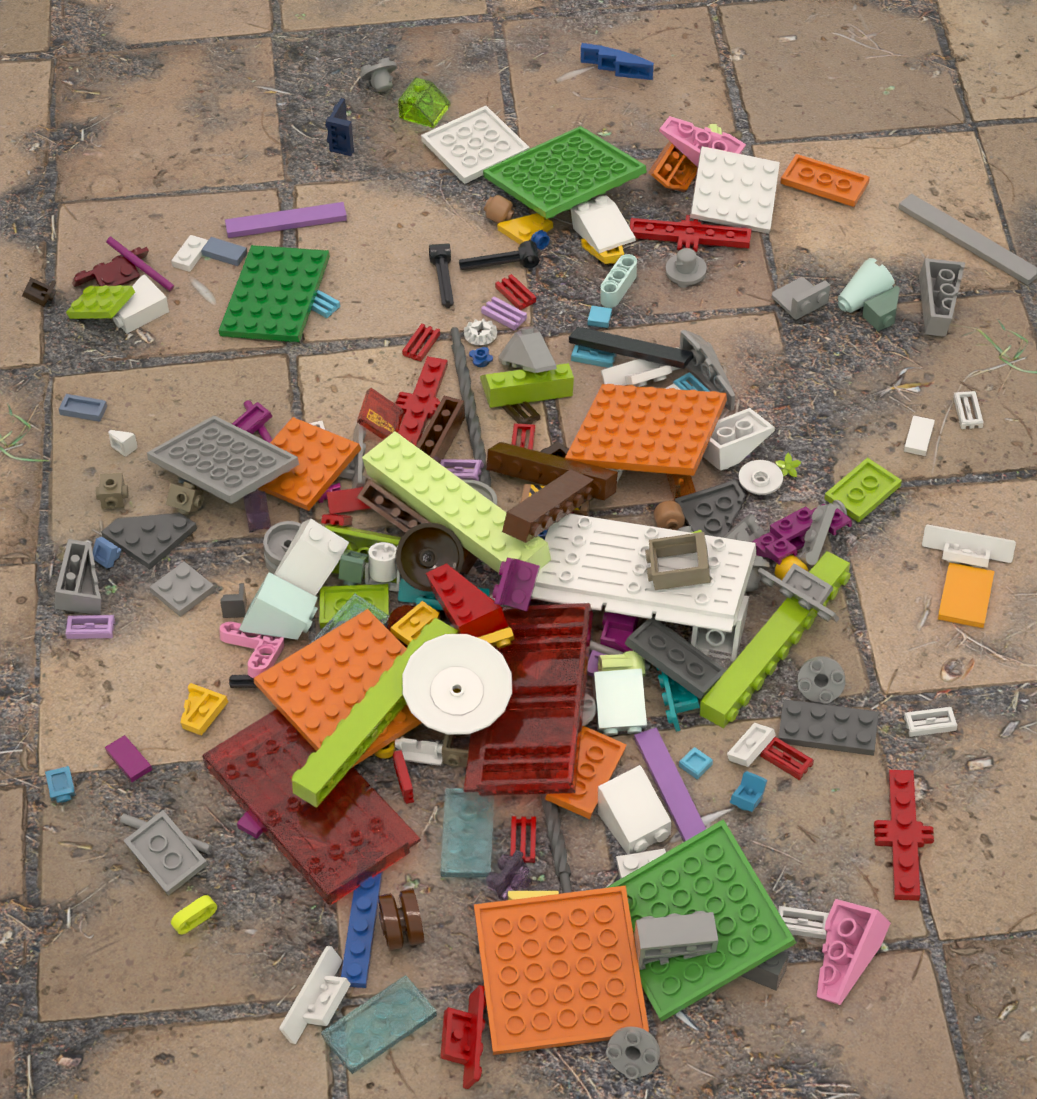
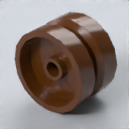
[378,888,425,951]

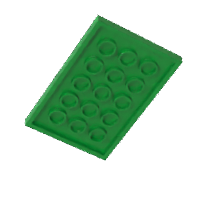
[218,245,330,342]

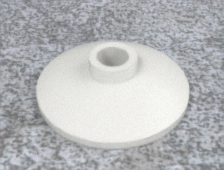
[739,460,783,495]

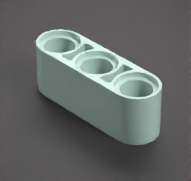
[600,254,637,308]

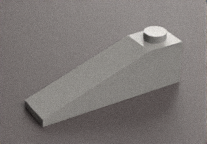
[498,326,557,373]
[680,330,735,411]

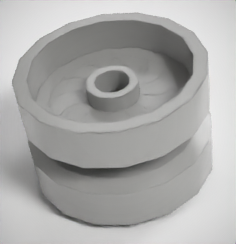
[263,521,301,574]

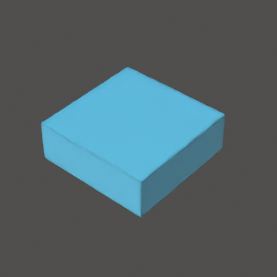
[588,306,612,328]
[679,747,713,779]

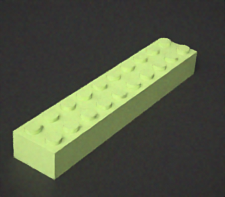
[362,432,551,576]

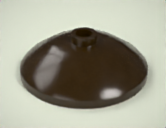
[395,523,464,592]

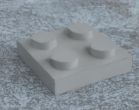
[150,561,215,617]

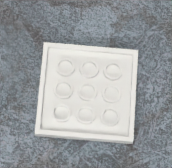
[421,106,530,184]
[690,146,780,234]

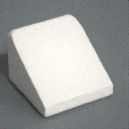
[108,430,137,457]

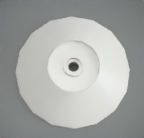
[402,634,512,735]

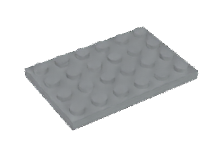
[147,416,299,504]

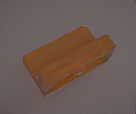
[666,473,696,501]

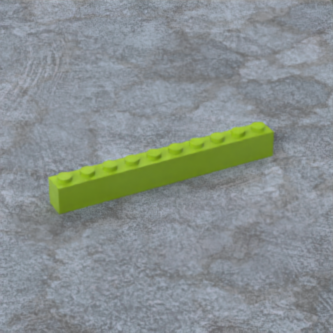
[700,551,851,729]
[291,618,458,808]

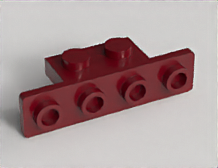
[72,247,149,287]

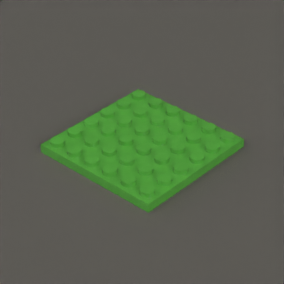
[483,126,647,219]
[606,819,796,1021]

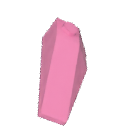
[659,116,746,167]
[817,899,891,1005]

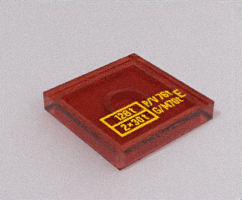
[357,388,405,440]

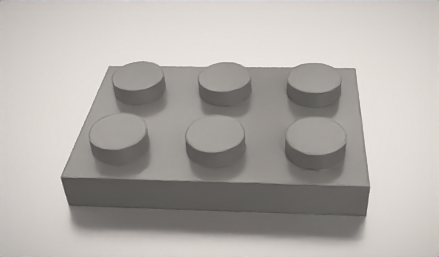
[123,810,208,896]

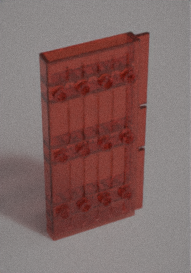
[463,603,593,796]
[202,709,421,906]

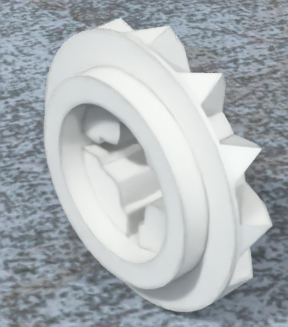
[464,318,497,345]

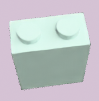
[239,572,318,640]
[592,669,647,736]

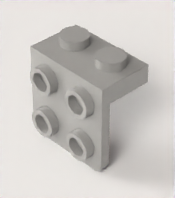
[772,277,830,320]

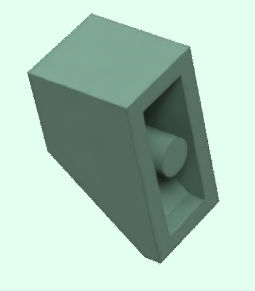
[863,286,900,331]
[338,550,368,585]

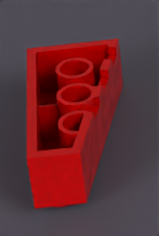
[426,563,508,638]

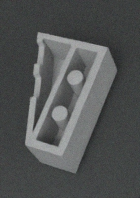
[55,539,101,615]
[634,911,718,970]

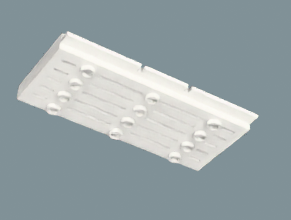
[531,514,756,632]

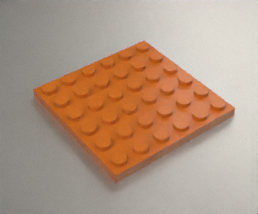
[565,384,727,476]
[254,609,422,767]
[474,885,649,1055]

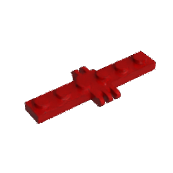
[629,215,752,252]
[393,356,448,446]
[874,769,934,901]

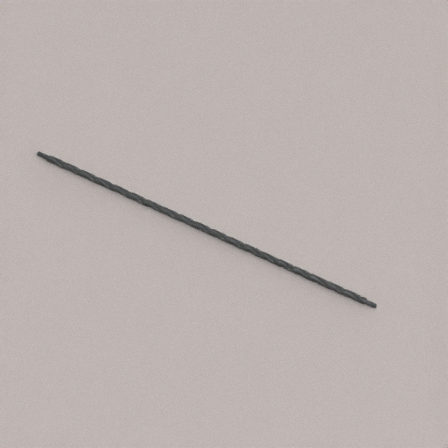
[450,327,572,893]

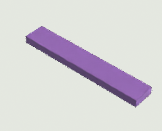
[225,202,347,238]
[634,727,706,842]

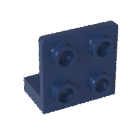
[325,98,354,156]

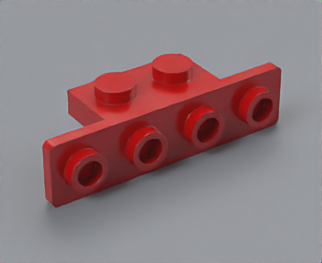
[440,985,486,1089]

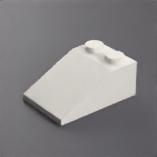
[571,195,636,253]
[703,408,775,471]
[274,519,349,596]

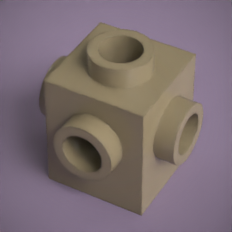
[96,473,129,509]
[166,481,204,515]

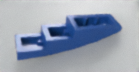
[581,43,654,80]

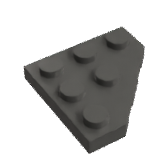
[675,480,745,538]
[101,513,197,569]

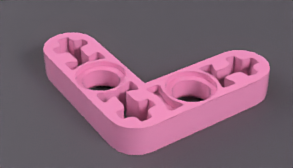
[219,622,284,678]

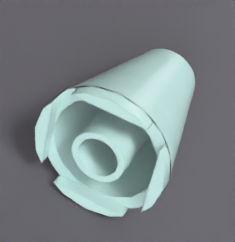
[838,258,895,313]

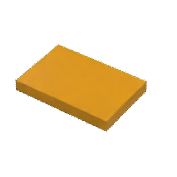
[938,562,995,628]

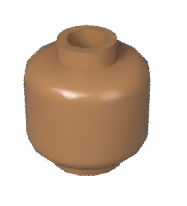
[484,195,515,224]
[654,500,685,531]

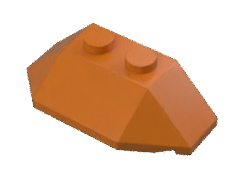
[648,141,698,192]

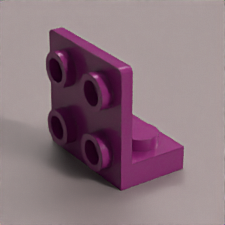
[492,558,540,611]

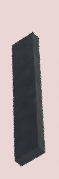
[569,327,693,369]

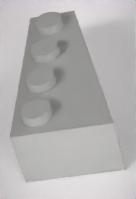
[919,258,965,337]

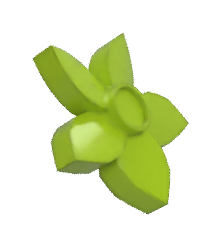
[775,452,801,478]

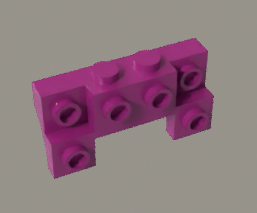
[752,504,852,565]
[600,612,646,660]

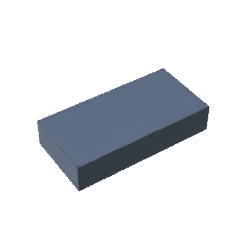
[201,237,247,266]
[59,394,107,422]

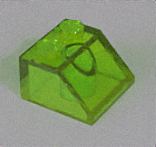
[398,77,451,128]

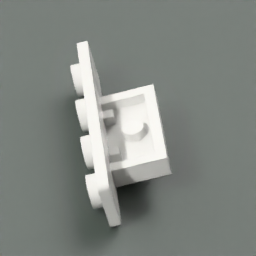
[601,347,680,387]
[922,524,1016,568]
[280,946,351,1044]

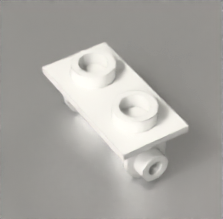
[395,736,443,766]

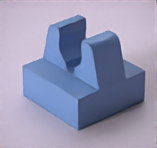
[92,537,121,568]

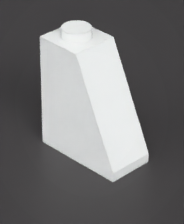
[113,275,169,333]

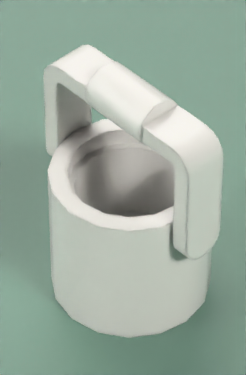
[365,542,402,592]

